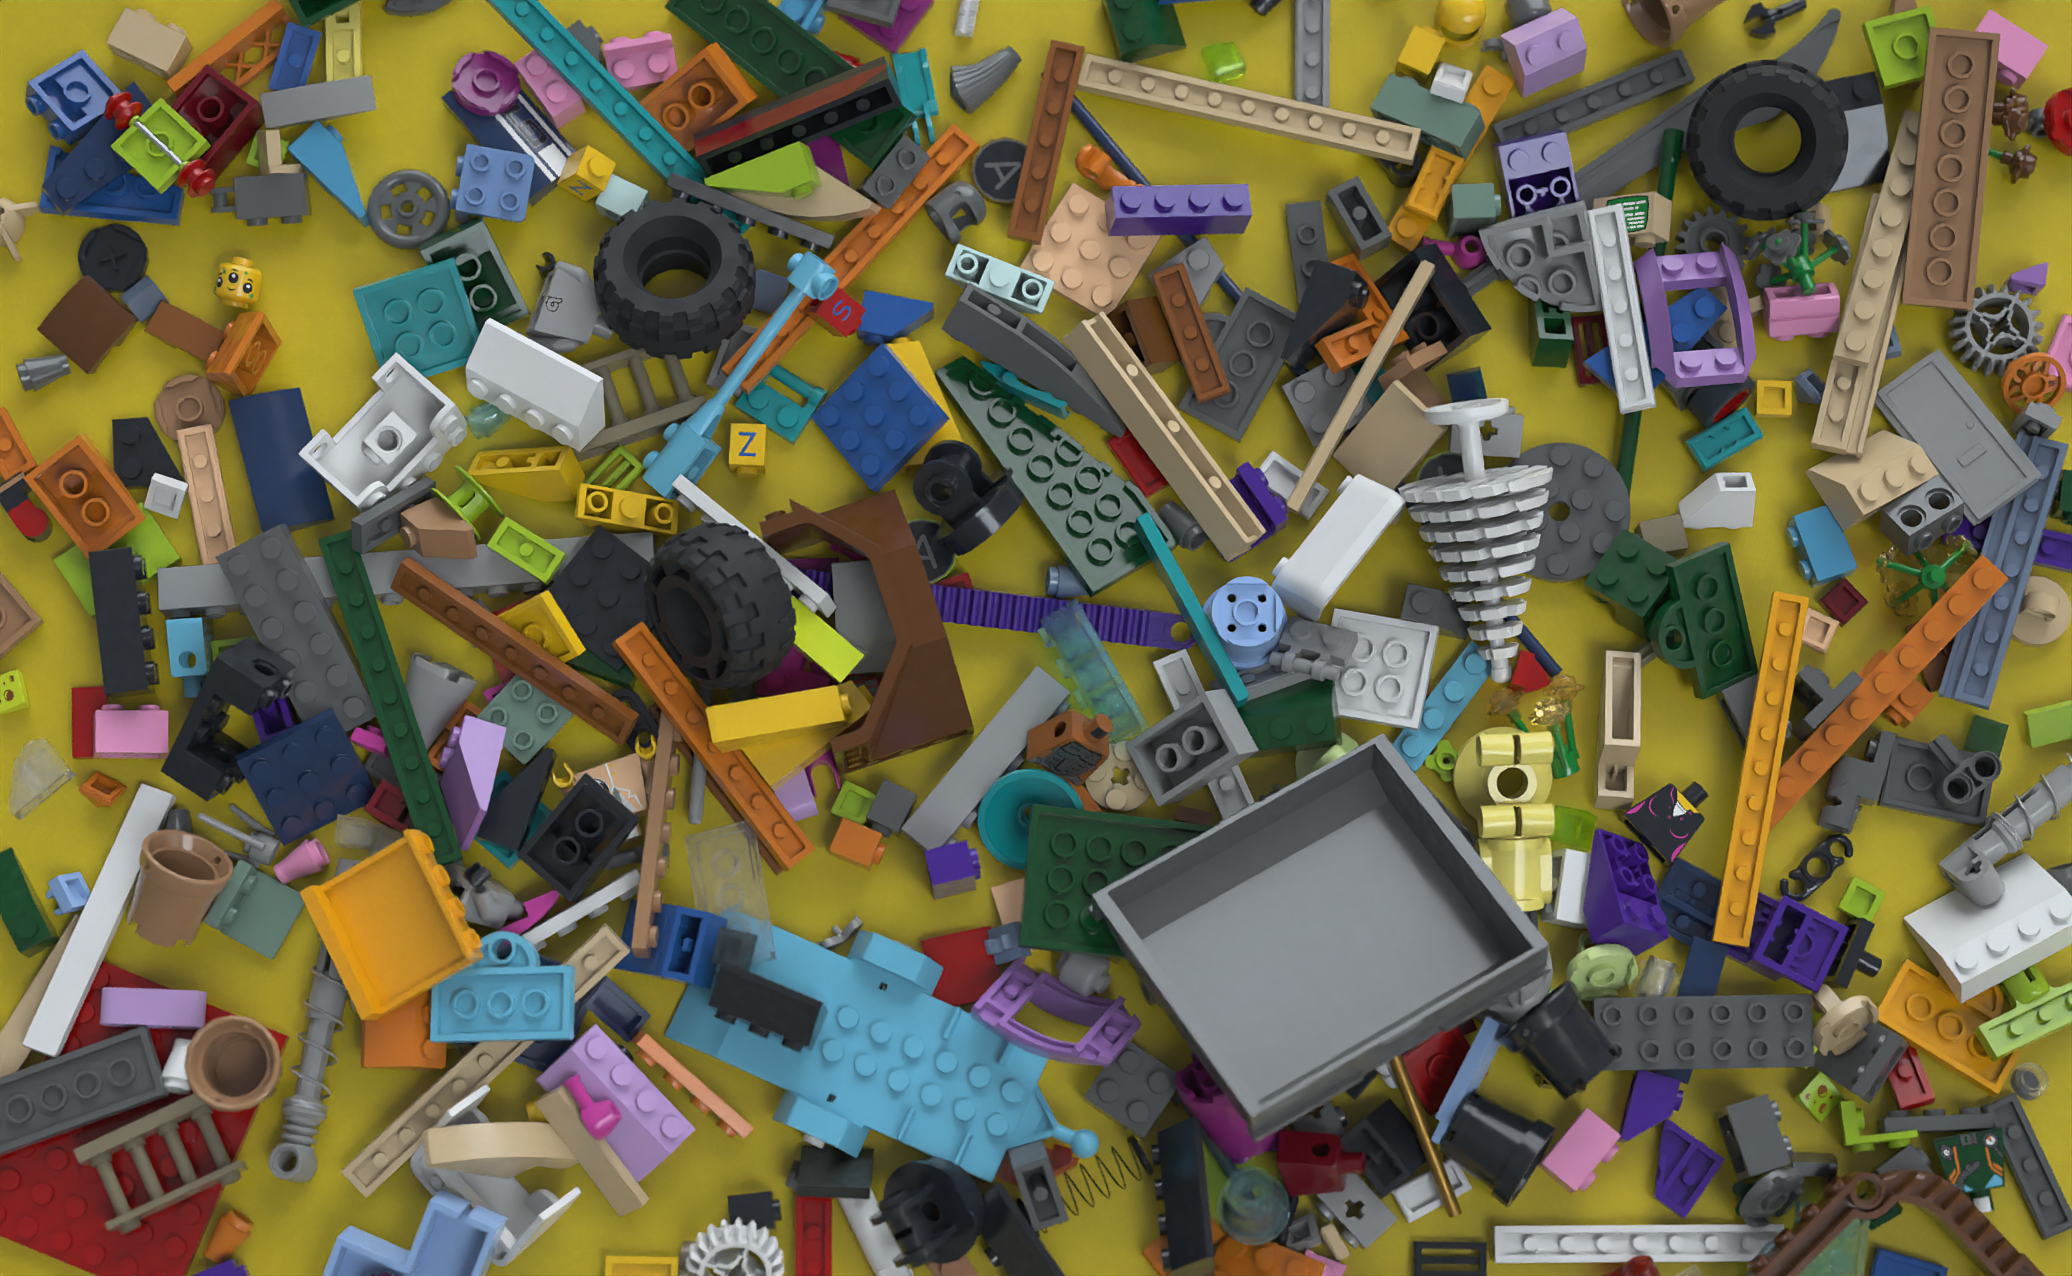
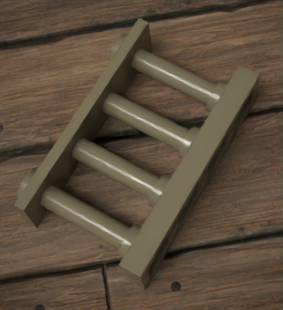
[573,348,706,462]
[74,1093,248,1234]

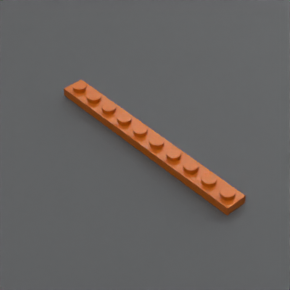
[721,124,979,395]
[1769,554,2009,832]

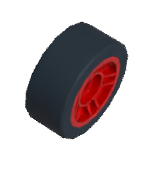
[1688,376,1755,428]

